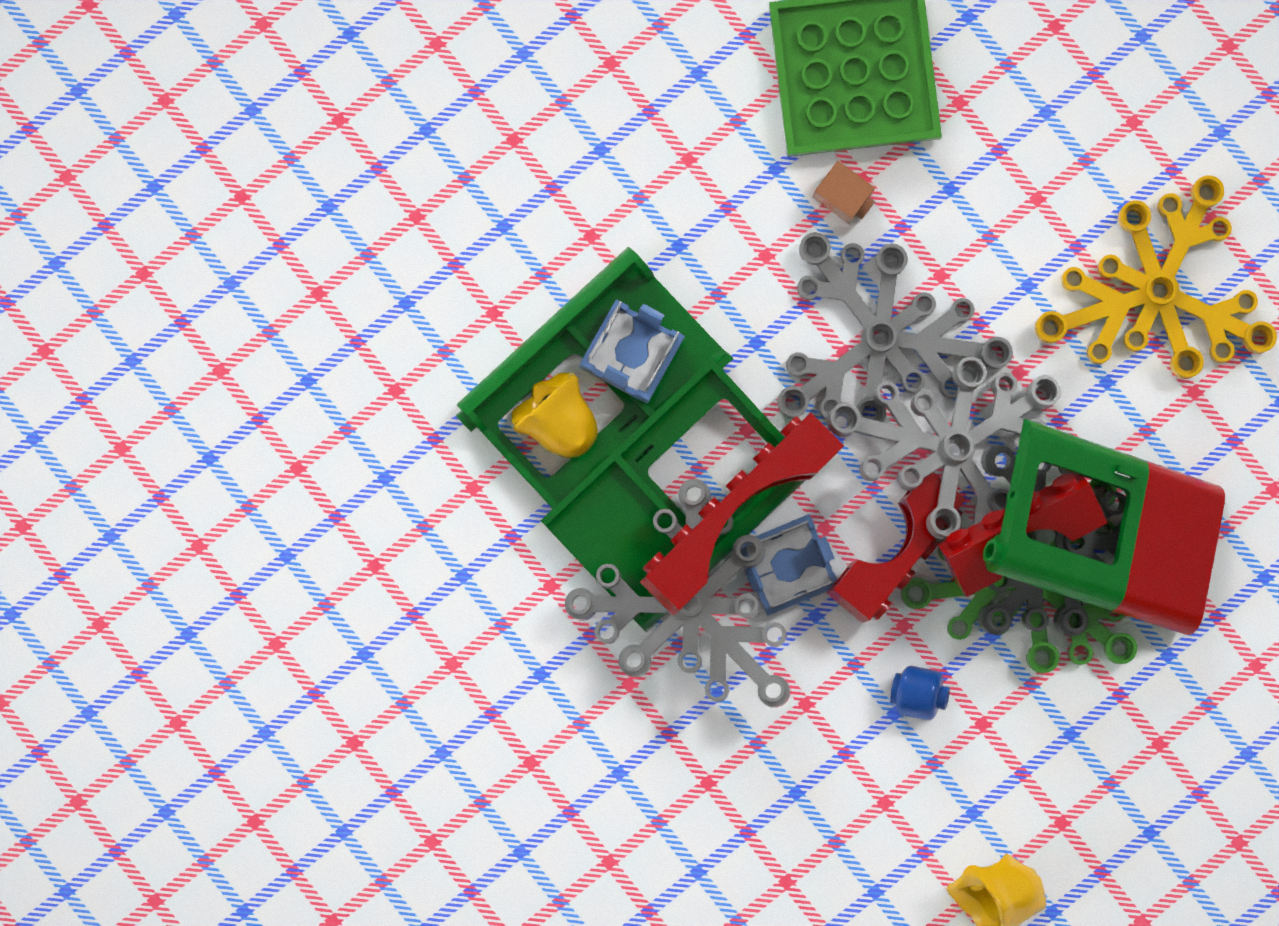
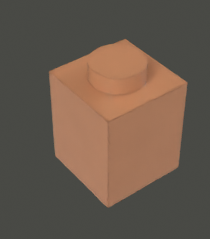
[812,160,876,224]

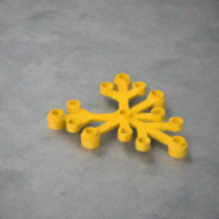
[1034,175,1277,379]

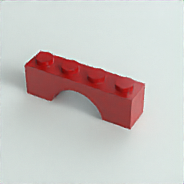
[826,472,966,623]
[937,473,1108,597]

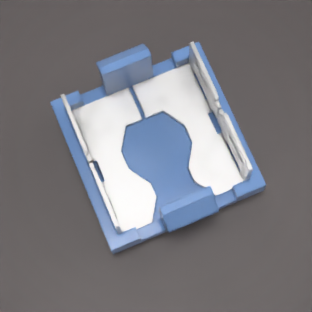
[579,299,685,404]
[741,514,837,616]

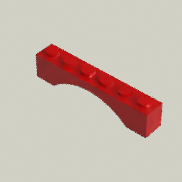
[640,412,844,616]

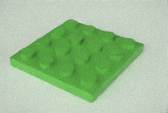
[769,0,942,157]

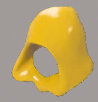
[511,372,598,458]
[946,853,1047,926]

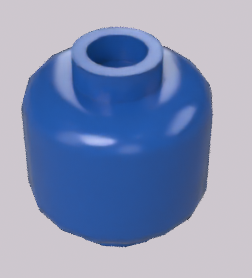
[890,665,950,721]

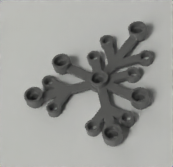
[977,445,1126,636]

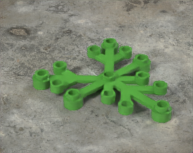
[900,480,1137,673]

